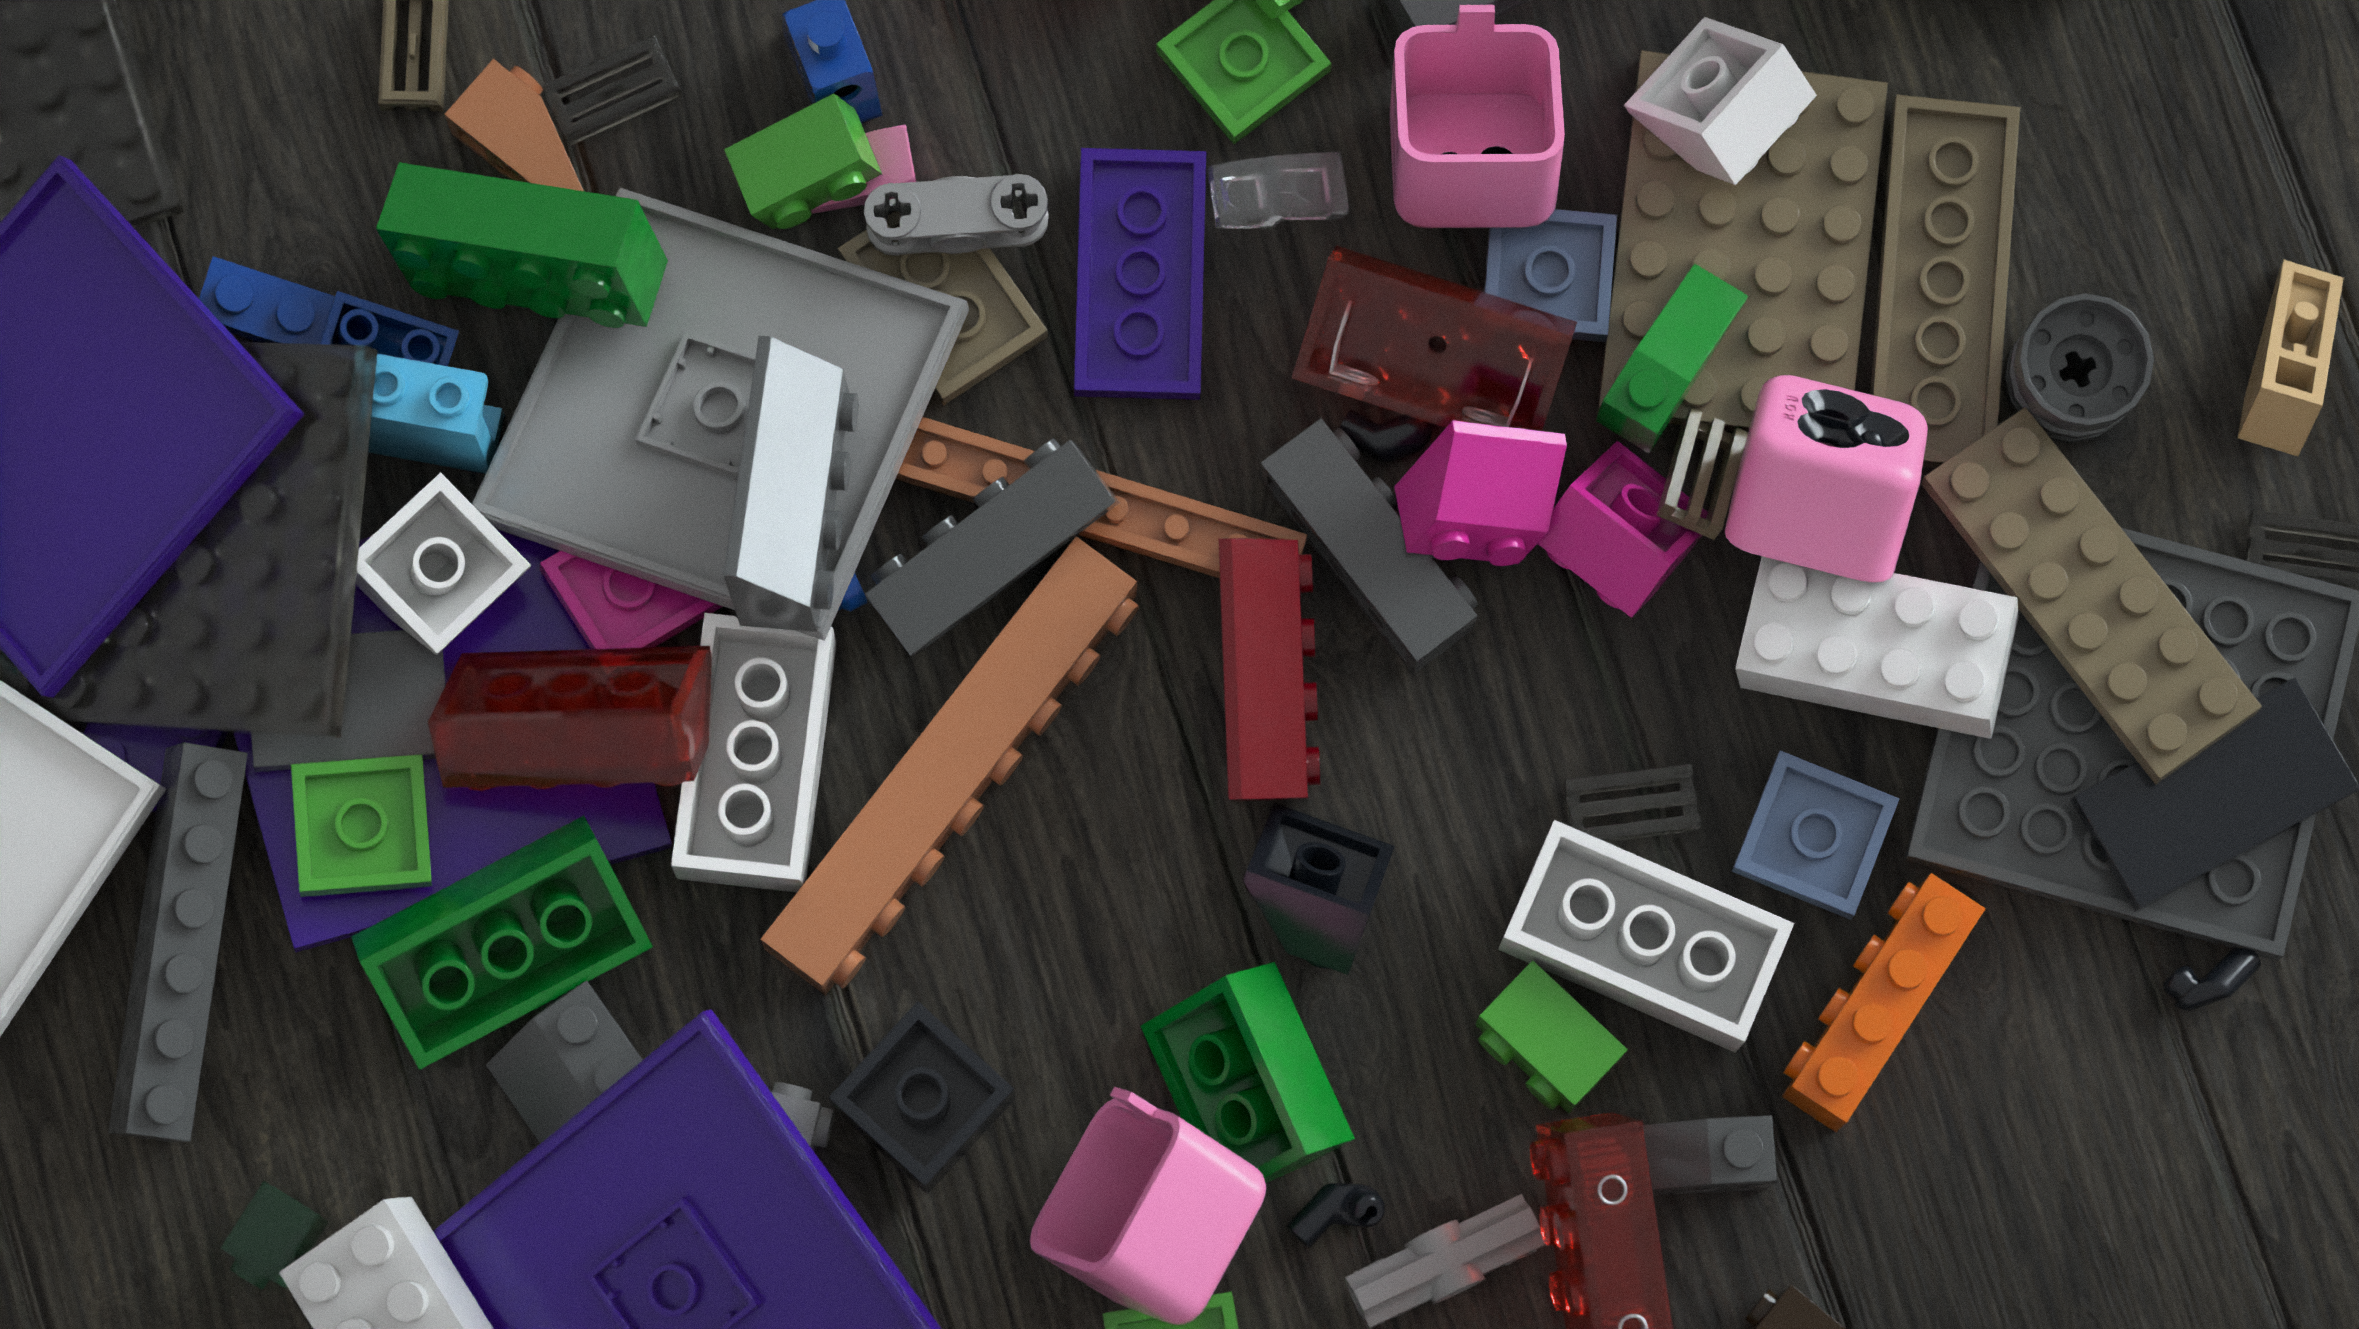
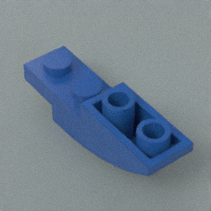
[199,256,459,375]

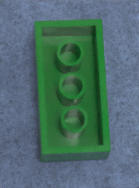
[376,162,668,328]
[351,816,653,1070]

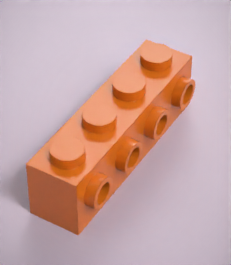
[1782,873,1986,1132]

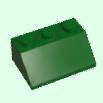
[1141,962,1355,1183]

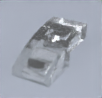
[1208,152,1349,229]

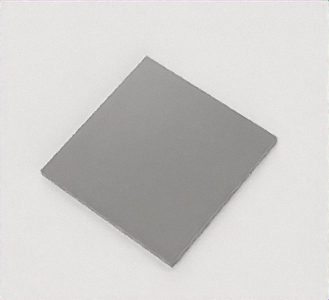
[472,188,969,641]

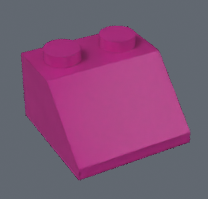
[1394,421,1567,566]
[1538,441,1708,618]

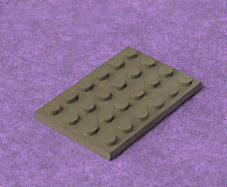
[1596,50,1888,432]

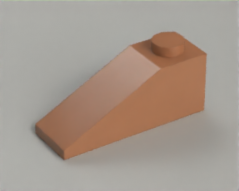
[444,59,584,191]

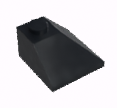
[1243,803,1395,975]

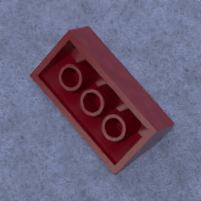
[1219,538,1321,802]

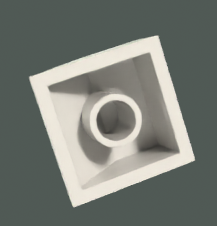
[1624,17,1817,185]
[344,472,531,655]

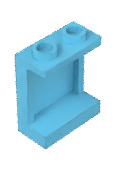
[348,352,505,474]

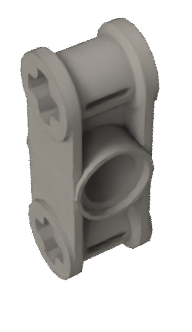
[864,174,1049,256]

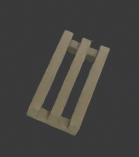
[378,0,449,111]
[1657,408,1748,540]

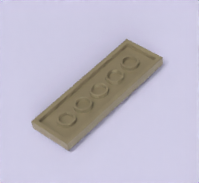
[1870,95,2020,468]
[1921,407,2262,785]

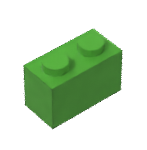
[724,93,882,229]
[1475,960,1628,1114]

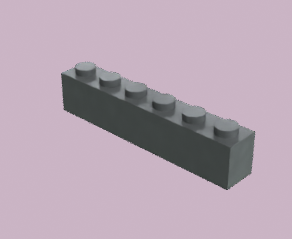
[108,742,248,1142]

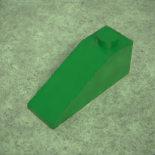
[1595,264,1748,453]

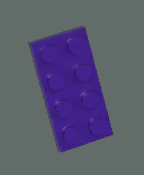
[1074,148,1206,400]

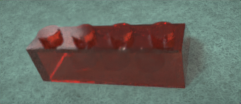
[428,646,712,791]

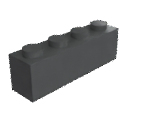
[1259,418,1478,675]
[865,438,1120,656]

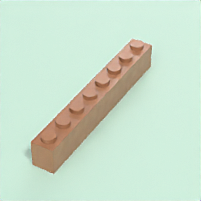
[761,536,1139,996]

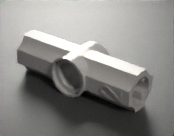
[1344,1194,1546,1329]

